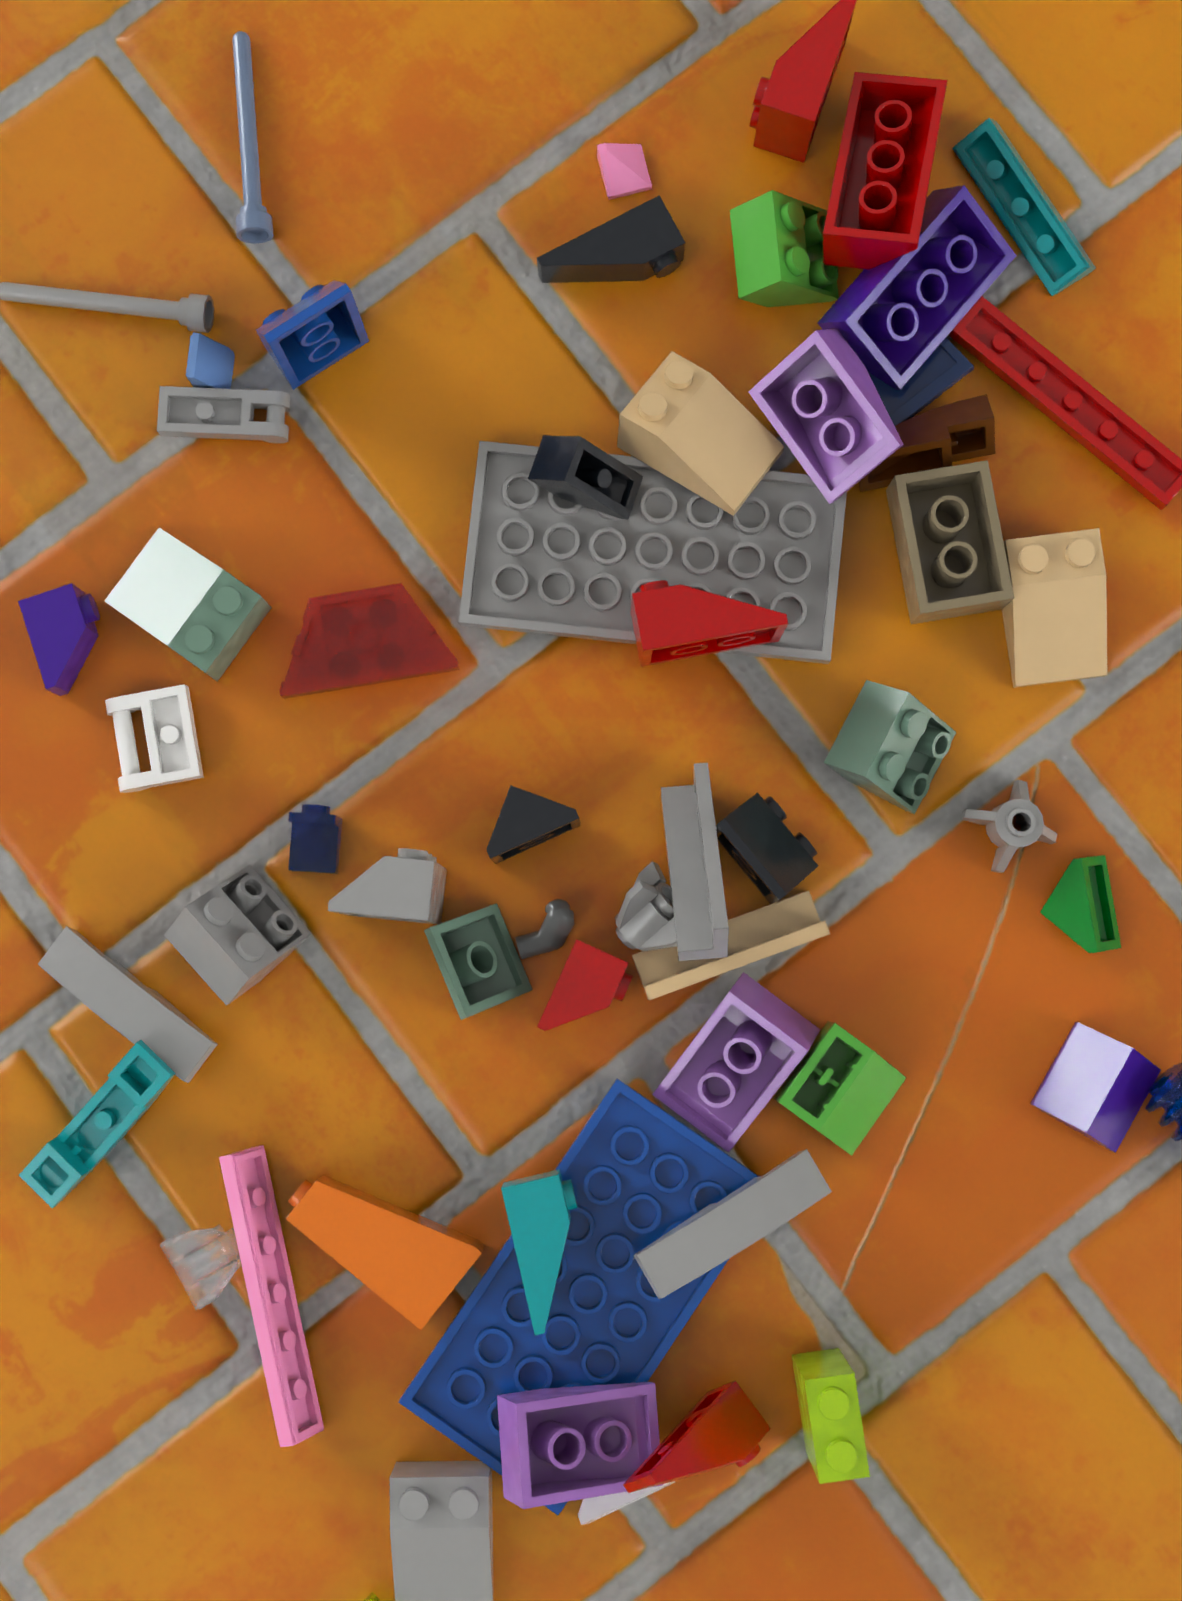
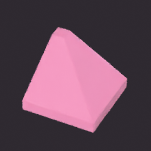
[597,143,652,200]

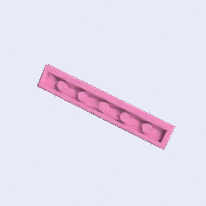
[219,1145,324,1447]

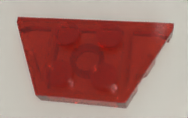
[279,583,460,699]

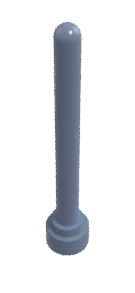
[232,31,274,244]

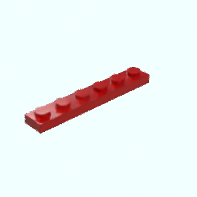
[948,296,1182,510]

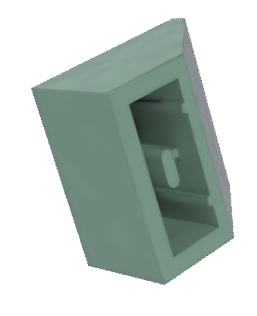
[824,680,956,814]

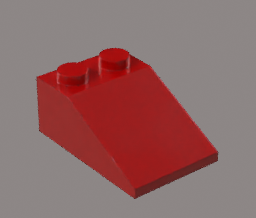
[749,0,857,163]
[630,580,788,667]

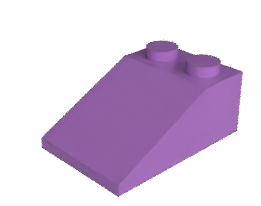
[748,329,904,504]
[652,972,820,1153]
[497,1382,663,1509]

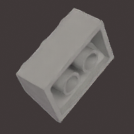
[328,848,447,924]

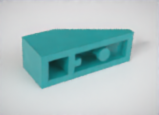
[501,1169,578,1335]

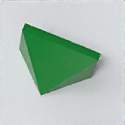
[1040,855,1121,953]

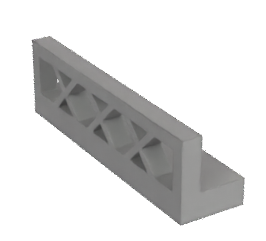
[661,763,729,961]

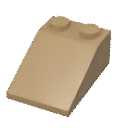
[617,351,784,516]
[1002,528,1107,688]

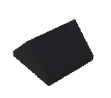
[486,785,580,864]

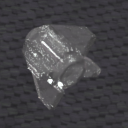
[160,1224,242,1310]

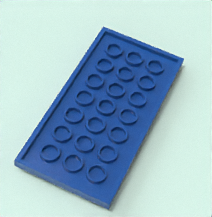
[398,1078,760,1515]

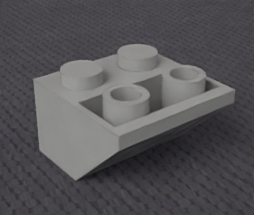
[164,864,312,1006]

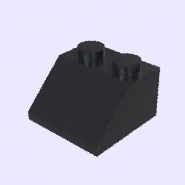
[716,792,818,904]

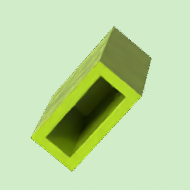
[792,1348,870,1484]

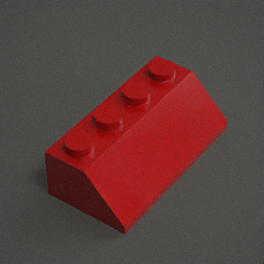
[823,72,947,270]

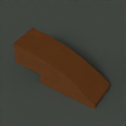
[859,394,996,492]

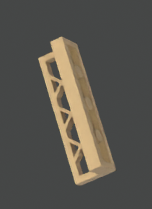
[632,891,830,1000]

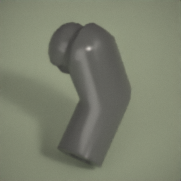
[515,899,574,960]

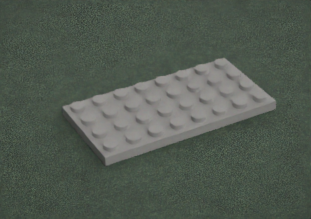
[459,441,847,664]

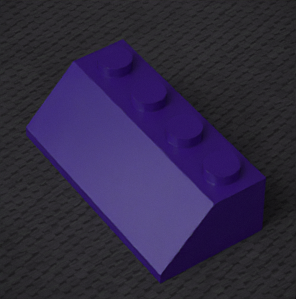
[817,185,1017,390]

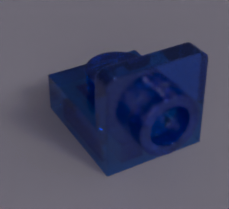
[288,804,342,874]

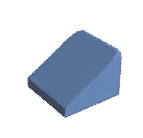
[186,333,235,389]

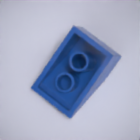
[256,280,369,390]

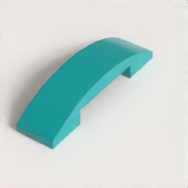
[19,1040,175,1208]

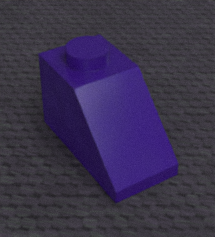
[18,583,100,696]

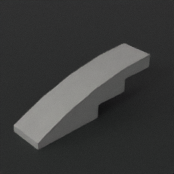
[38,926,218,1083]
[633,1149,832,1299]

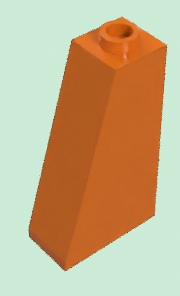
[285,1175,485,1330]

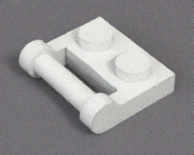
[105,684,204,793]

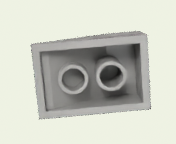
[390,1461,494,1601]

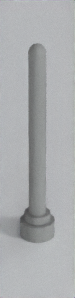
[0,282,214,333]

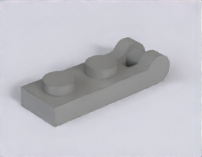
[157,386,291,443]

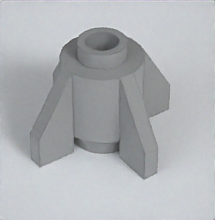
[961,780,1058,873]
[615,861,677,951]

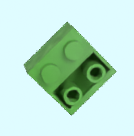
[730,190,839,307]
[773,1021,906,1156]

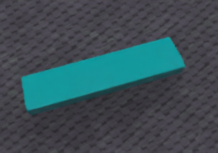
[952,118,1096,296]

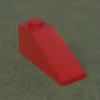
[623,1381,771,1493]

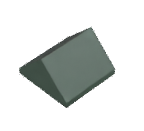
[424,903,533,1020]

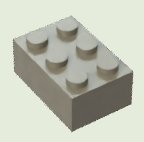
[886,460,1014,624]

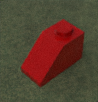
[537,939,633,1031]

